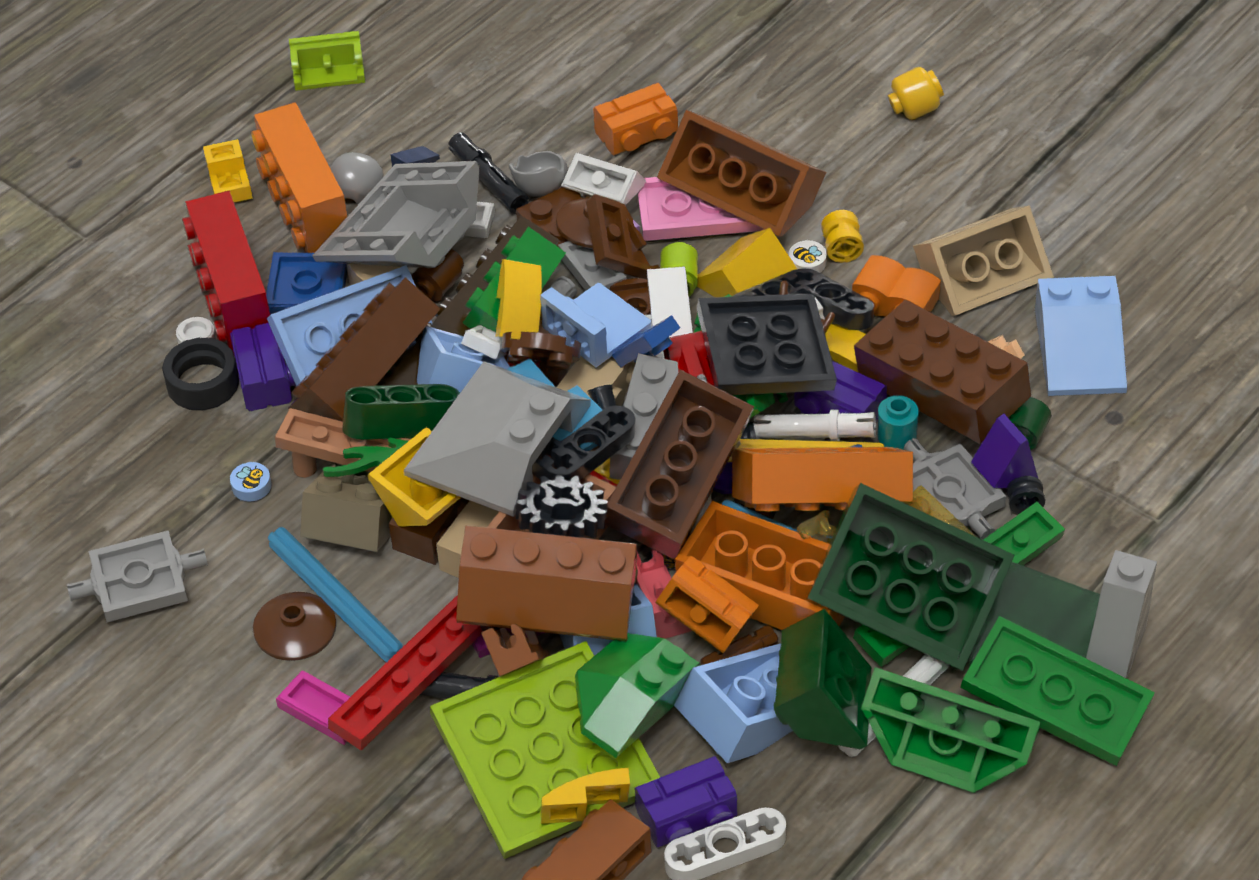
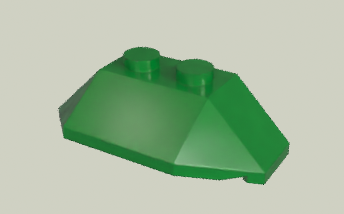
[575,633,701,758]
[861,667,1041,793]

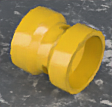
[821,210,864,263]

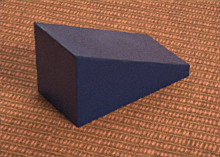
[390,146,440,167]

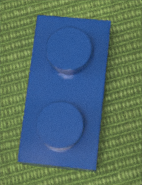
[612,315,681,368]

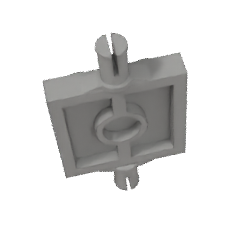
[904,439,1006,540]
[67,531,208,622]

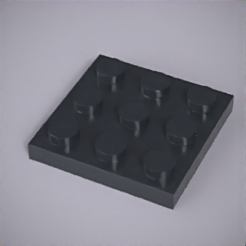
[697,293,837,395]

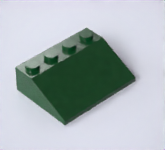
[807,483,1015,671]

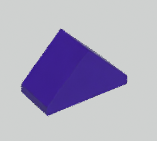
[971,414,1038,488]

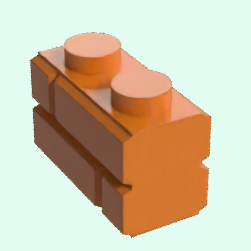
[593,83,678,156]
[655,555,759,653]

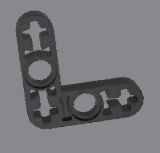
[732,268,874,330]
[532,405,636,481]

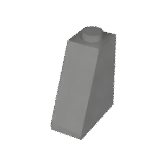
[1086,550,1157,678]

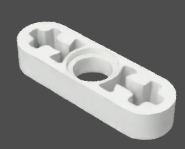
[664,807,786,880]

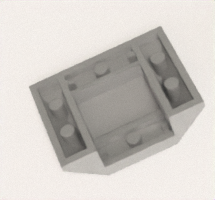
[312,161,479,268]
[404,361,591,517]

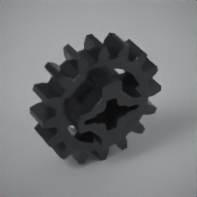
[515,475,608,538]

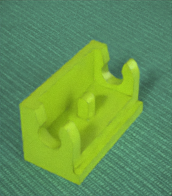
[289,31,365,91]

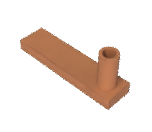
[275,408,411,478]

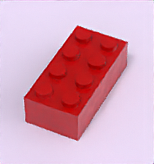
[182,191,270,353]

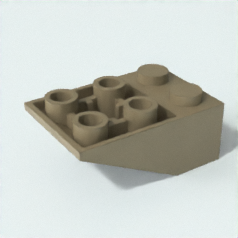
[300,462,393,552]

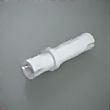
[754,410,876,442]

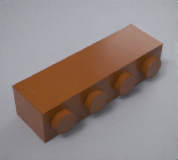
[522,799,651,880]

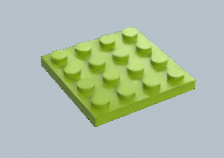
[430,641,660,859]

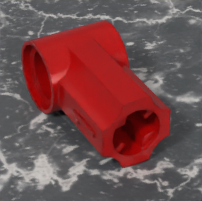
[663,331,715,387]

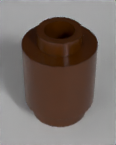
[411,249,464,302]

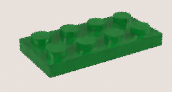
[960,616,1155,766]

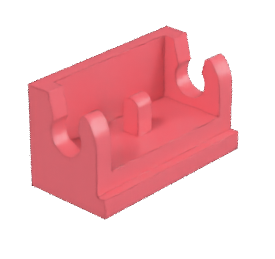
[636,549,692,639]

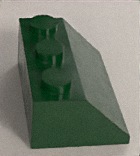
[773,608,872,750]

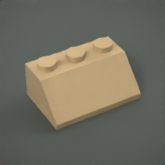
[913,205,1054,316]

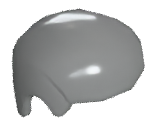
[509,151,568,197]
[330,152,383,204]

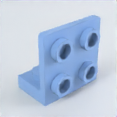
[540,283,651,367]

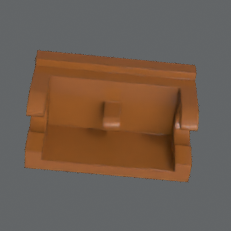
[481,624,550,676]

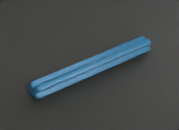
[268,527,403,662]

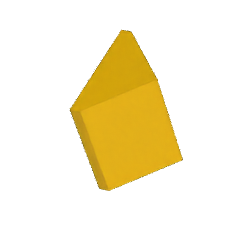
[697,228,797,297]
[368,427,461,526]

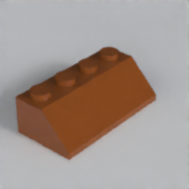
[657,110,826,237]
[456,525,637,642]

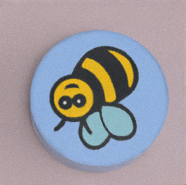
[230,462,271,501]

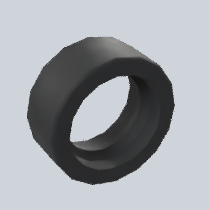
[162,337,239,411]

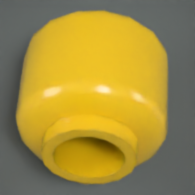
[887,67,944,120]

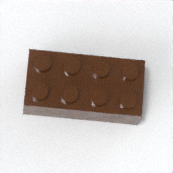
[288,277,440,422]
[854,300,1031,444]
[605,370,754,560]

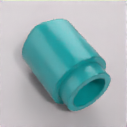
[877,396,919,450]

